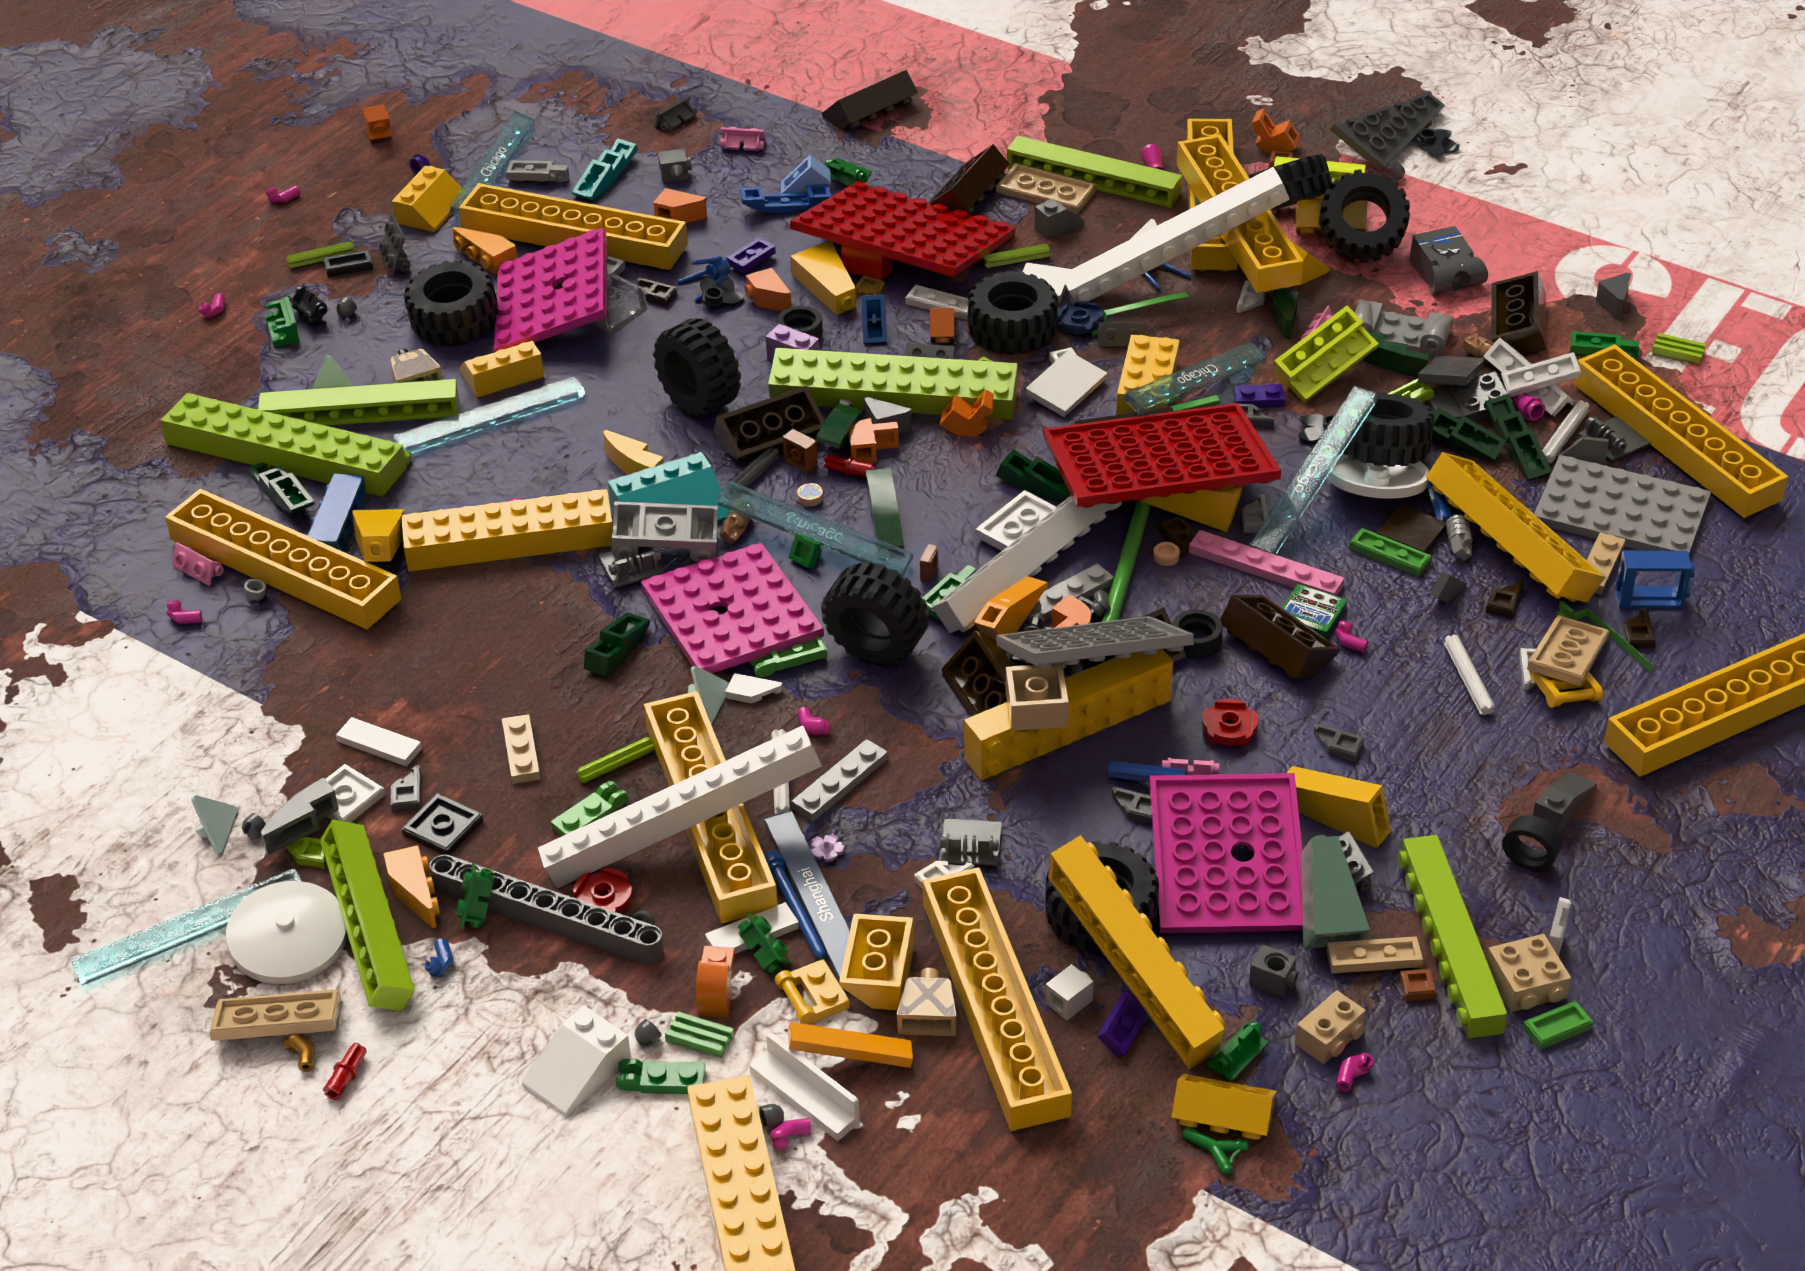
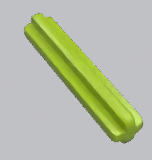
[287,241,355,269]
[983,244,1050,268]
[577,737,655,783]

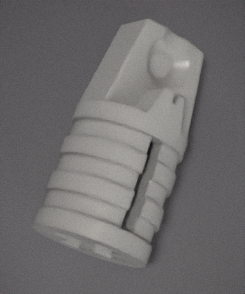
[1446,515,1473,561]

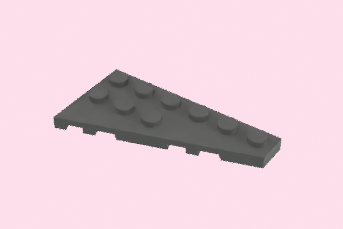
[1330,92,1445,172]

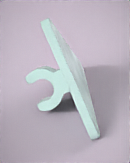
[312,355,354,389]
[688,666,729,724]
[191,795,237,854]

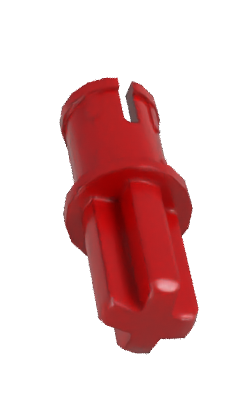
[824,455,875,478]
[323,1042,367,1100]

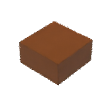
[783,429,818,473]

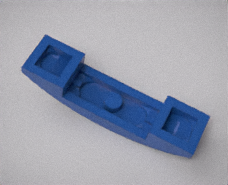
[739,184,832,213]

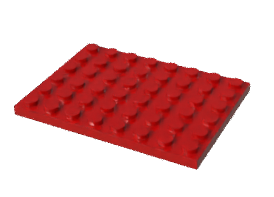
[790,181,1016,277]
[1043,403,1281,508]

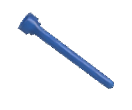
[764,850,827,960]

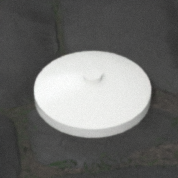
[1326,452,1429,499]
[226,881,348,984]

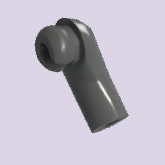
[1091,590,1110,617]

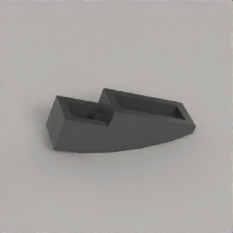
[260,777,339,855]

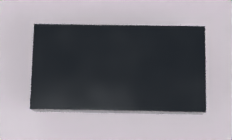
[323,250,373,277]

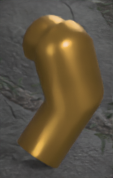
[283,1033,315,1072]

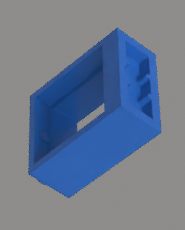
[1615,551,1695,609]

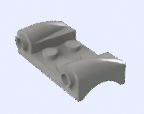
[1354,299,1454,358]
[612,501,718,563]

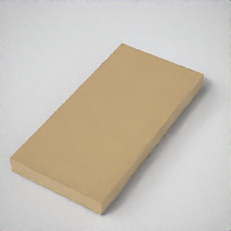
[996,163,1096,214]
[1527,615,1610,686]
[209,989,341,1041]

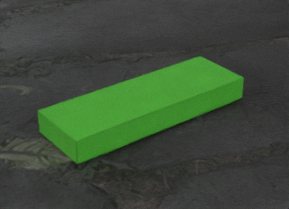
[1349,528,1432,577]

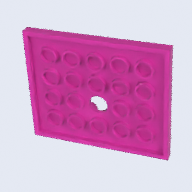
[494,227,607,352]
[641,543,824,674]
[1149,773,1303,934]

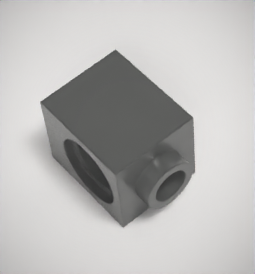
[658,149,692,183]
[1249,945,1299,998]

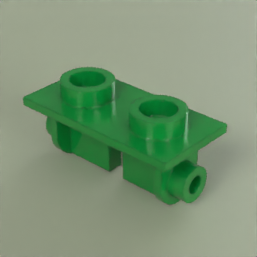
[825,157,872,186]
[456,863,495,928]
[738,913,792,975]
[1207,1021,1269,1082]

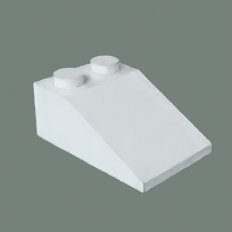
[521,1005,631,1117]

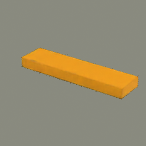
[788,1022,913,1068]

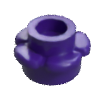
[409,154,430,175]

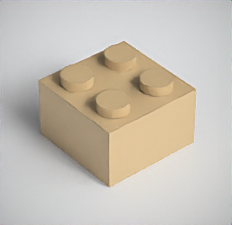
[1006,663,1068,731]

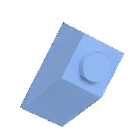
[781,154,831,193]

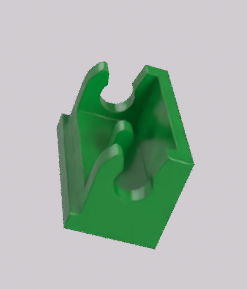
[265,296,300,347]

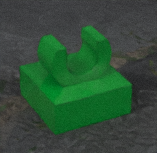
[788,533,823,568]

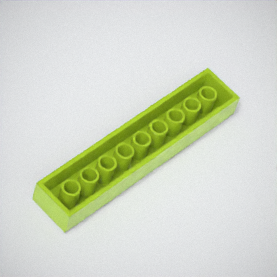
[768,348,1018,420]
[161,393,407,497]

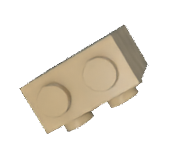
[1486,934,1571,1012]

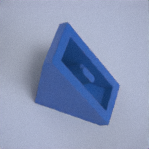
[861,294,887,344]

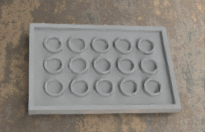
[1534,455,1711,555]
[996,616,1194,668]

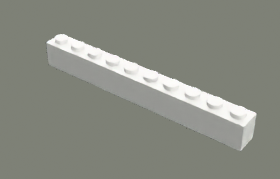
[1061,167,1290,303]
[933,496,1122,633]
[538,726,822,888]

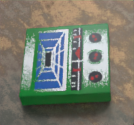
[1282,584,1347,638]

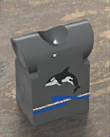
[1409,226,1488,295]

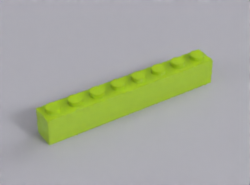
[1007,136,1182,208]
[258,379,459,426]
[320,819,415,1011]
[1397,835,1507,1039]

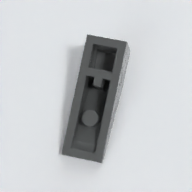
[1533,772,1597,834]

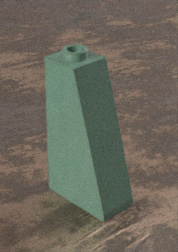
[1301,835,1370,949]

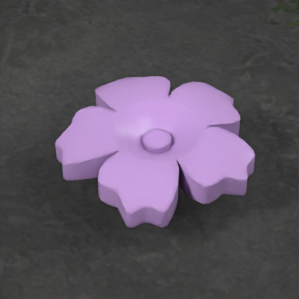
[811,833,845,862]

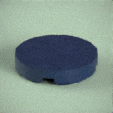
[1058,301,1104,334]

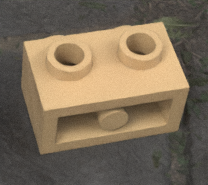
[1295,990,1366,1064]

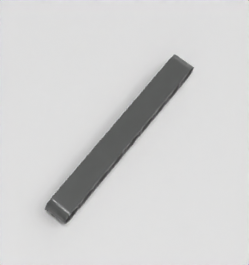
[430,855,664,965]

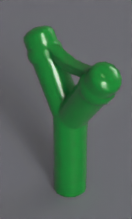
[1182,1126,1249,1175]

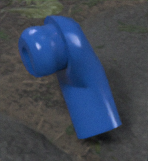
[425,938,454,977]

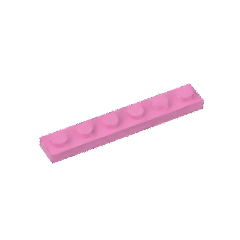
[1188,530,1344,596]

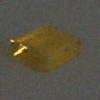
[855,276,884,297]

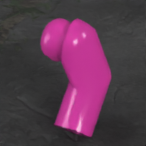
[265,185,301,203]
[198,293,225,319]
[166,600,202,624]
[1335,620,1368,653]
[797,707,831,736]
[1336,1053,1374,1092]
[770,1118,812,1150]

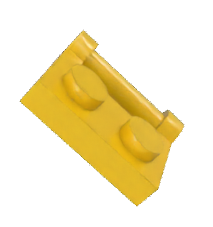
[1530,671,1603,708]
[774,959,850,1024]

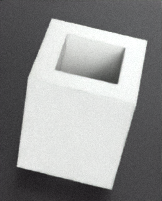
[1045,964,1093,1020]

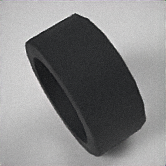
[777,306,823,339]
[1172,609,1223,658]
[1502,815,1562,871]

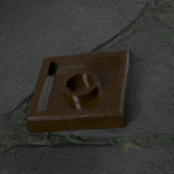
[1377,505,1446,554]

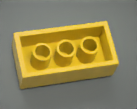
[1116,335,1179,415]

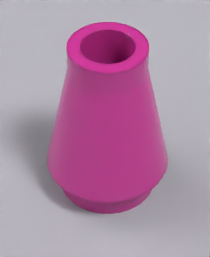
[1141,144,1164,171]
[1510,394,1545,421]

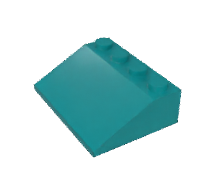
[607,452,730,524]

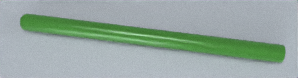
[1102,501,1151,622]

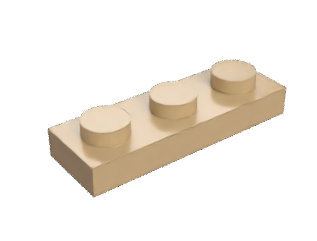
[1587,532,1625,595]
[502,714,540,784]
[1326,936,1423,973]

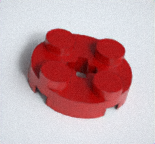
[1202,699,1258,746]
[573,868,633,914]

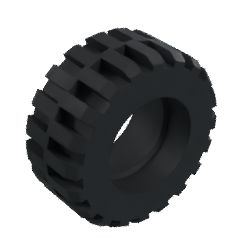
[1248,154,1333,211]
[1319,169,1410,263]
[404,260,499,345]
[968,271,1058,354]
[653,318,741,417]
[1334,392,1435,467]
[821,562,929,665]
[1045,841,1159,954]

